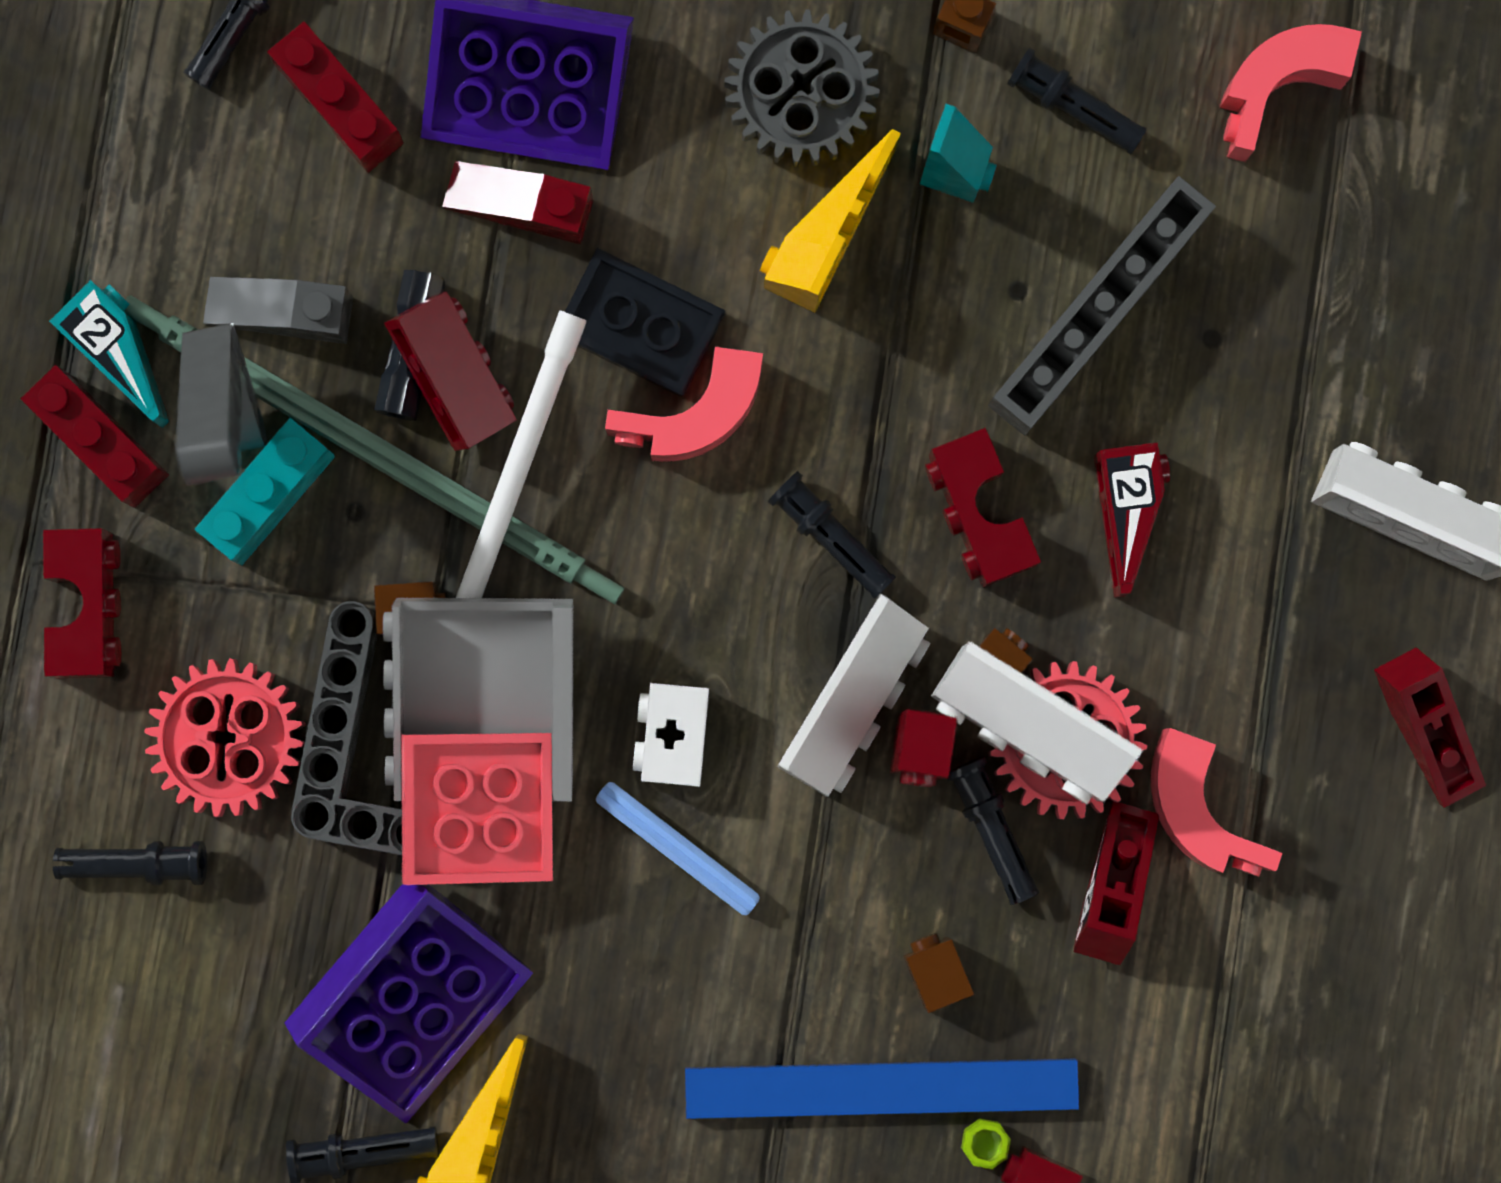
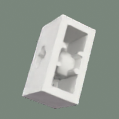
[633,683,709,787]

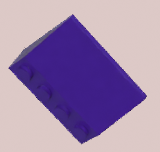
[421,0,634,170]
[284,884,533,1124]

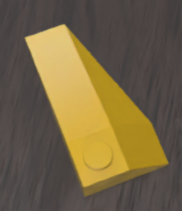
[760,129,901,313]
[417,1034,528,1183]

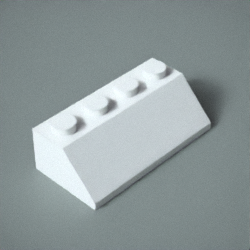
[1311,442,1501,581]
[777,594,930,797]
[931,642,1143,804]

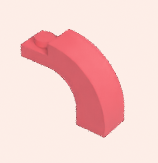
[1220,24,1362,162]
[605,347,763,462]
[1151,728,1283,877]

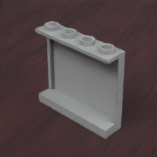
[383,598,573,801]

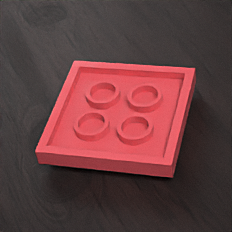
[401,733,553,885]

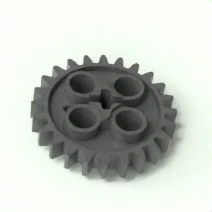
[725,9,880,167]

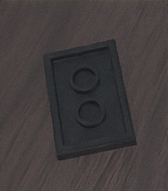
[565,248,726,398]

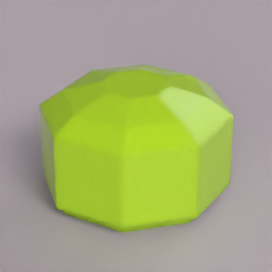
[961,1118,1011,1169]

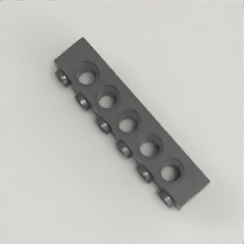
[988,176,1216,436]

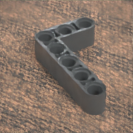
[176,323,267,485]
[291,601,402,855]

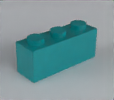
[194,418,336,566]

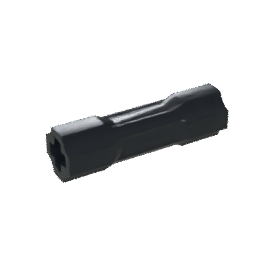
[374,270,446,421]

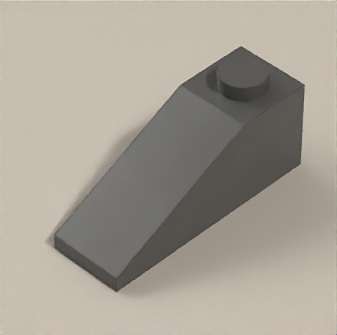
[203,277,354,344]

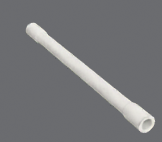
[456,310,587,598]

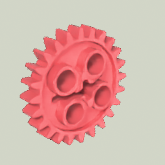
[144,658,306,817]
[988,661,1147,819]

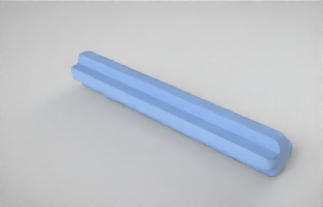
[596,782,760,916]

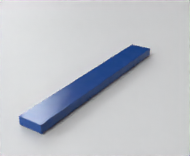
[685,1058,1079,1119]

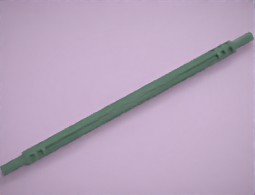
[124,295,625,605]

